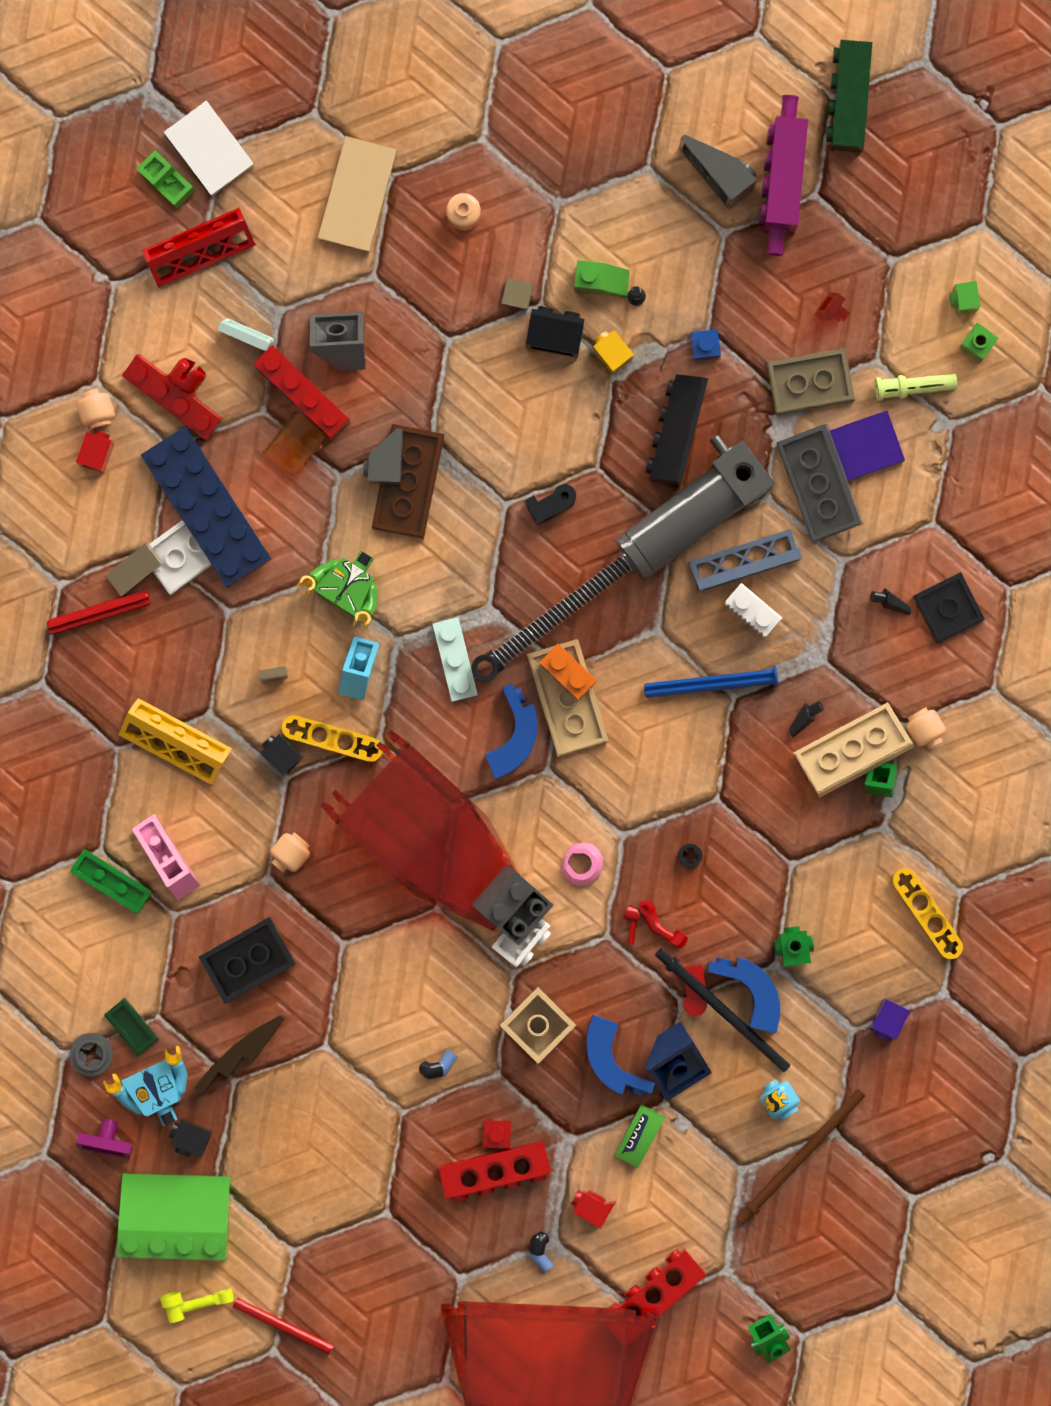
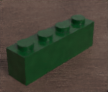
[826,39,873,153]

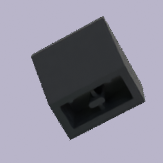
[526,306,585,358]

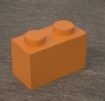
[539,644,597,701]

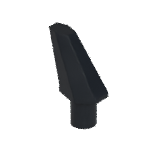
[870,588,911,615]
[790,701,824,737]

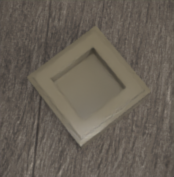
[502,278,533,311]
[258,666,288,682]

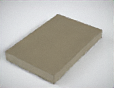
[766,348,855,415]

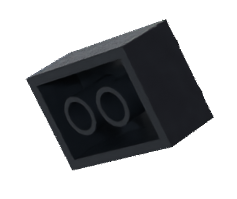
[199,917,297,1004]

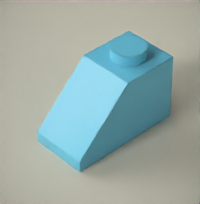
[338,637,380,701]

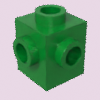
[774,926,814,967]
[748,1314,791,1364]

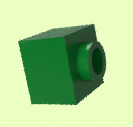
[865,763,898,798]

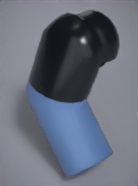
[419,1049,458,1080]
[529,1231,554,1273]

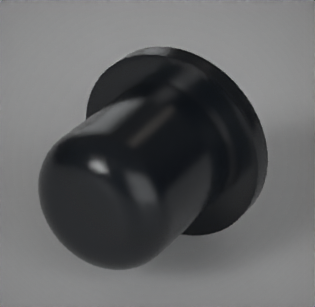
[627,286,646,306]

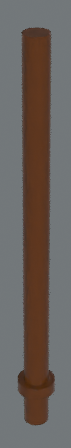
[736,1089,865,1225]

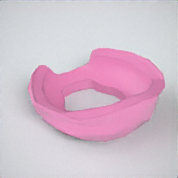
[561,843,603,886]

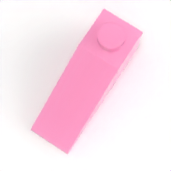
[132,814,201,900]

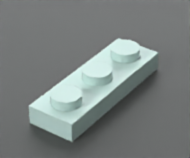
[433,618,478,702]

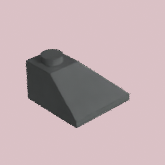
[310,312,366,371]

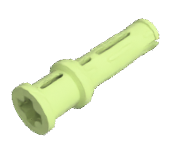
[875,373,958,401]

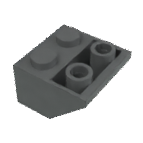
[472,864,554,946]

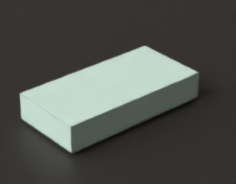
[218,318,274,351]

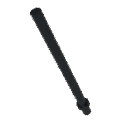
[655,948,790,1072]

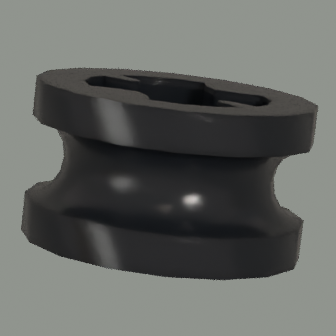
[678,844,702,868]

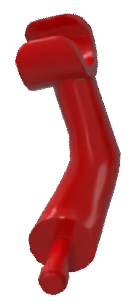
[639,900,688,949]

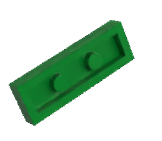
[69,849,153,914]

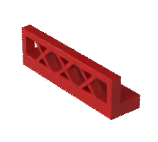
[142,208,256,288]

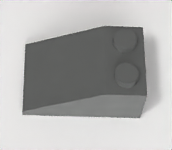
[679,135,756,210]

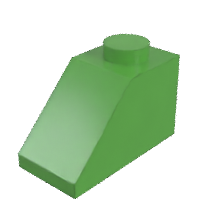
[574,260,630,297]

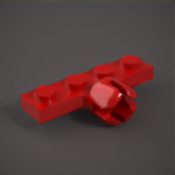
[122,354,223,440]

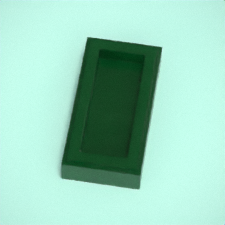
[104,998,159,1056]

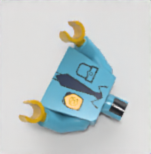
[103,1046,188,1126]

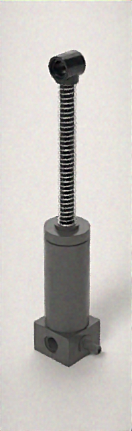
[471,435,775,683]

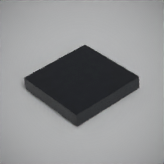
[912,572,985,644]

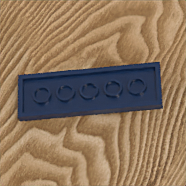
[141,426,272,588]

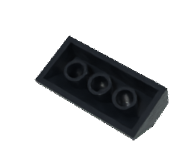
[645,374,708,488]

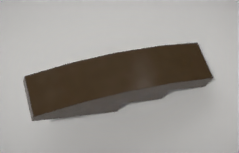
[194,1015,285,1094]

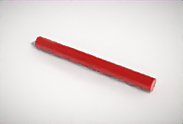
[233,1298,334,1355]

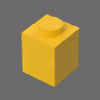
[593,330,634,375]

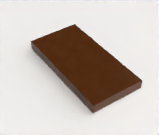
[372,424,445,539]

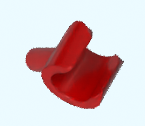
[623,905,640,944]

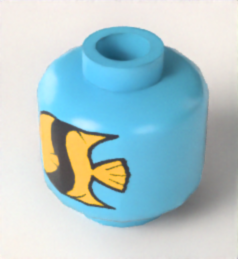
[760,1079,800,1121]

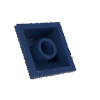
[646,1022,712,1101]

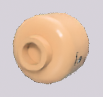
[446,193,481,230]
[77,389,115,430]
[906,708,946,749]
[270,832,310,873]

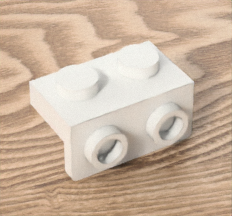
[492,919,551,968]

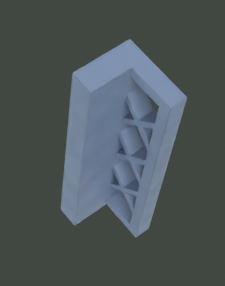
[689,529,802,592]

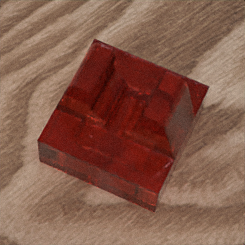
[815,292,850,322]

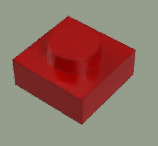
[483,1120,511,1149]

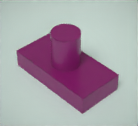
[76,1119,133,1159]

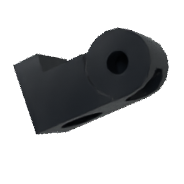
[524,484,576,526]

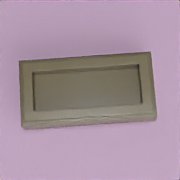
[105,543,164,597]

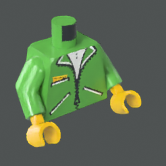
[296,551,378,631]

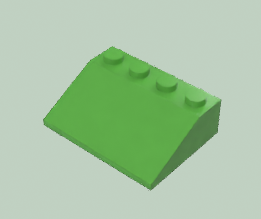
[117,1173,231,1261]

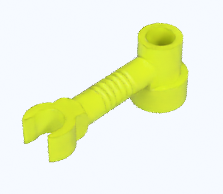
[159,1288,234,1323]

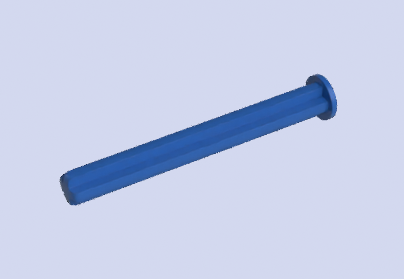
[644,666,778,698]

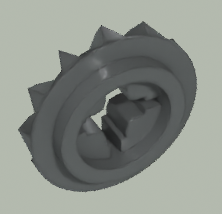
[70,1033,113,1076]

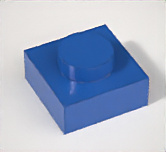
[691,329,721,360]

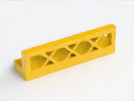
[118,698,232,785]

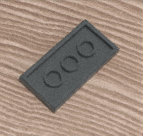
[776,424,863,543]

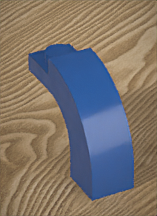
[485,684,537,780]
[707,957,780,1033]
[586,1014,655,1096]

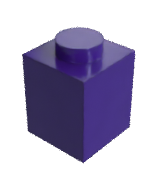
[870,998,910,1042]

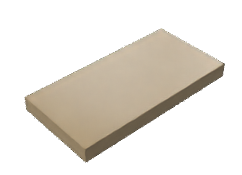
[318,136,397,253]
[527,639,609,757]
[793,702,914,798]

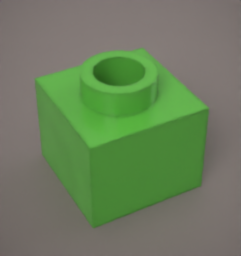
[949,281,981,314]
[959,323,999,362]

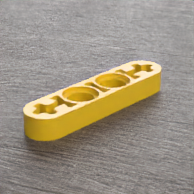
[282,715,383,762]
[892,868,963,959]

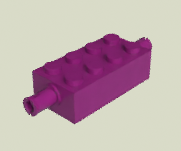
[759,95,808,256]

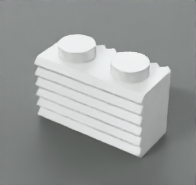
[724,583,782,638]

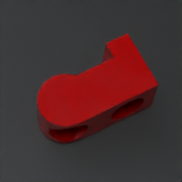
[676,965,707,1016]

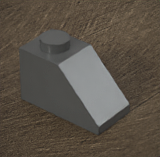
[363,428,403,485]

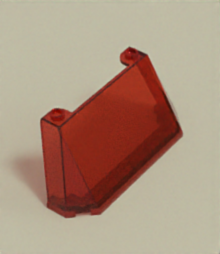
[441,1301,660,1406]

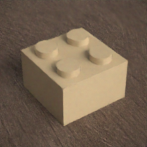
[500,987,576,1064]

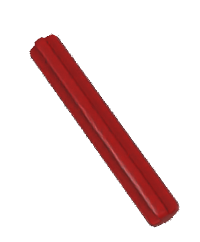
[47,590,151,635]

